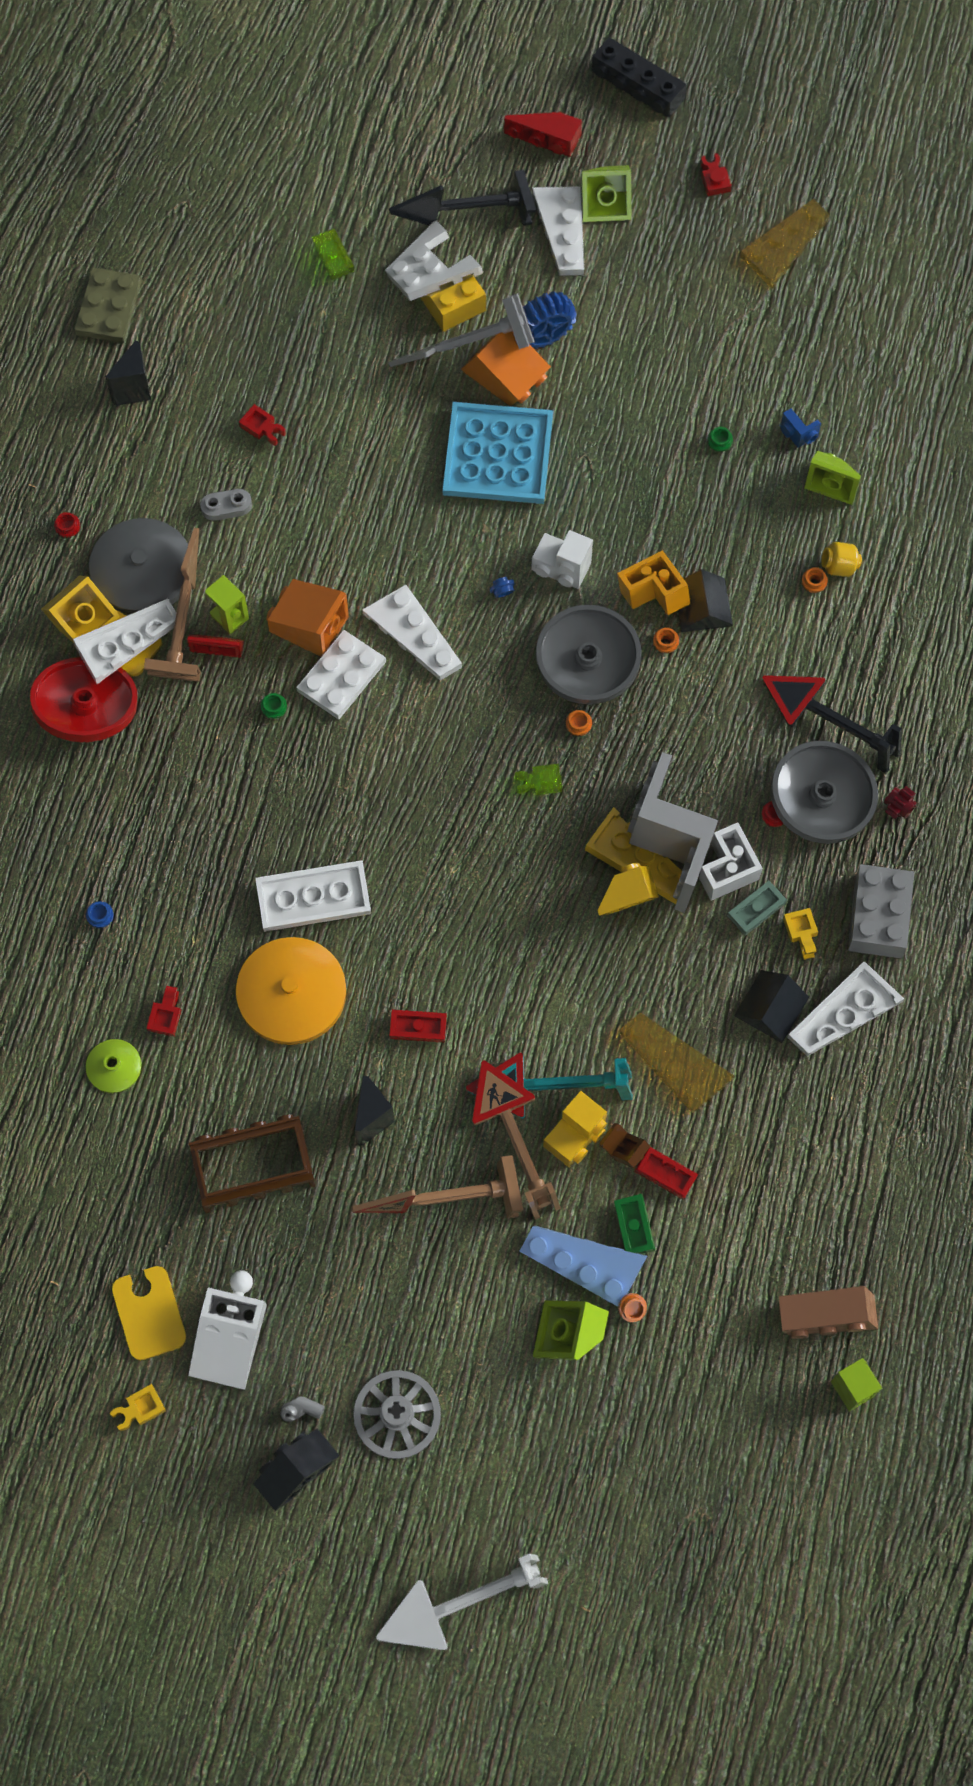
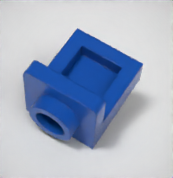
[780,408,821,448]

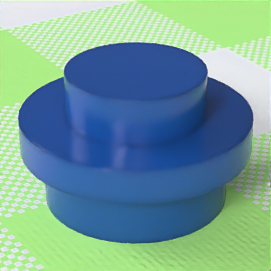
[489,577,515,598]
[86,901,114,928]

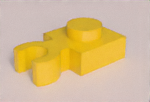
[110,1384,166,1431]

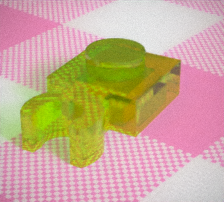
[515,764,562,795]

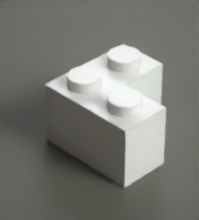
[532,530,593,589]
[699,822,763,901]

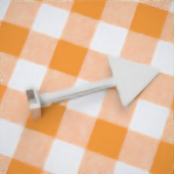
[376,1554,549,1650]

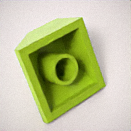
[582,165,632,222]
[805,451,861,505]
[533,1300,609,1360]

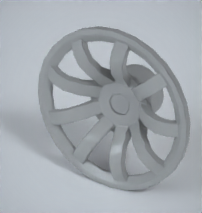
[354,1370,441,1459]

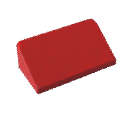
[187,634,244,658]

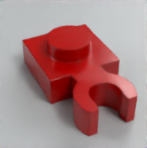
[701,153,732,197]
[239,404,286,446]

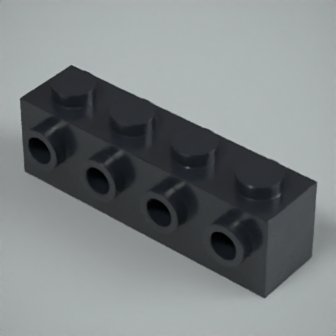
[591,37,687,118]

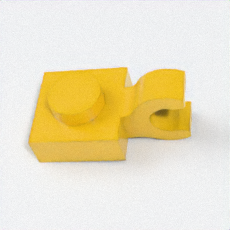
[783,908,818,960]

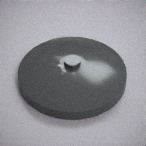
[89,518,188,614]
[536,605,641,704]
[770,741,878,844]

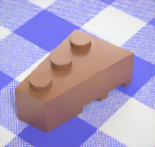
[779,1286,878,1339]

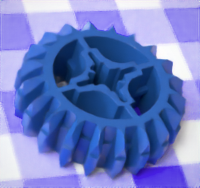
[523,291,577,350]

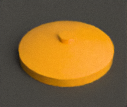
[236,937,346,1045]

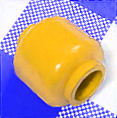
[821,542,862,577]

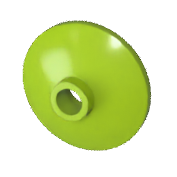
[86,1039,142,1093]

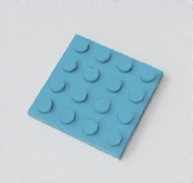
[443,402,553,504]

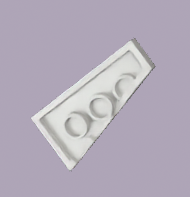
[73,599,176,684]

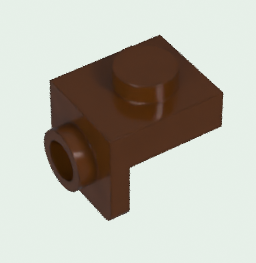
[599,1123,650,1168]

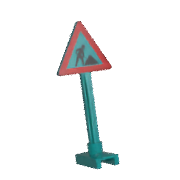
[466,1053,633,1119]

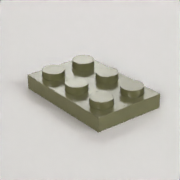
[75,267,142,343]

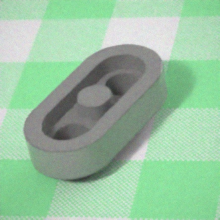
[200,489,252,521]

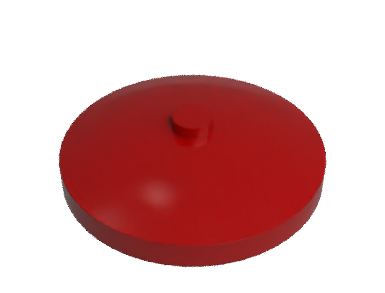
[30,657,138,742]

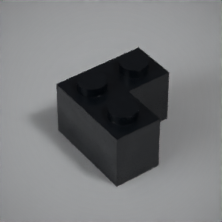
[253,1429,340,1511]

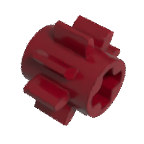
[884,786,918,819]

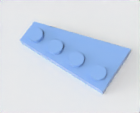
[520,1225,647,1306]

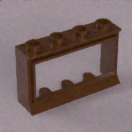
[189,1114,316,1214]

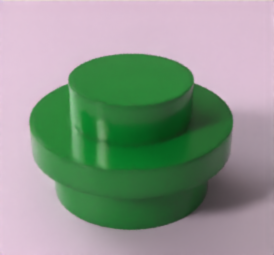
[707,427,733,452]
[261,693,287,719]

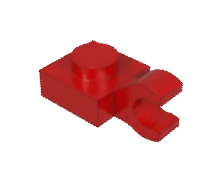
[146,985,182,1037]

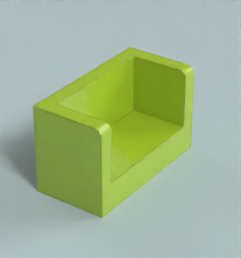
[205,575,249,635]
[831,1359,882,1412]

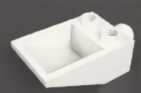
[188,1270,267,1390]

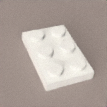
[296,630,386,720]

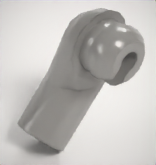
[281,1396,325,1422]

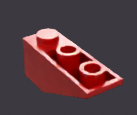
[504,112,582,157]

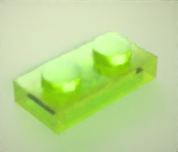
[312,228,355,280]

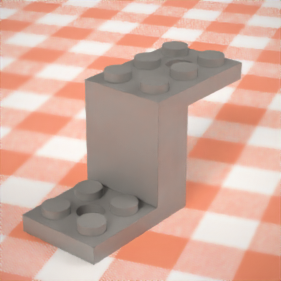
[627,752,718,913]

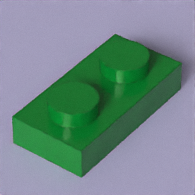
[614,1194,656,1254]

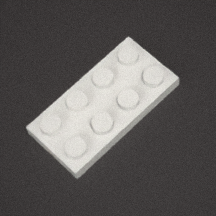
[255,860,371,932]

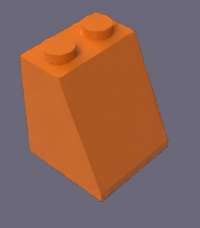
[461,331,551,407]
[266,579,349,657]

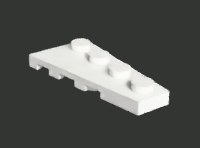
[532,187,584,275]
[362,585,462,680]
[787,962,904,1057]

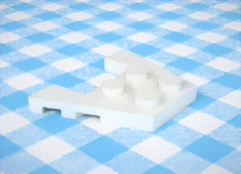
[385,221,483,301]

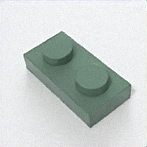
[727,881,787,936]

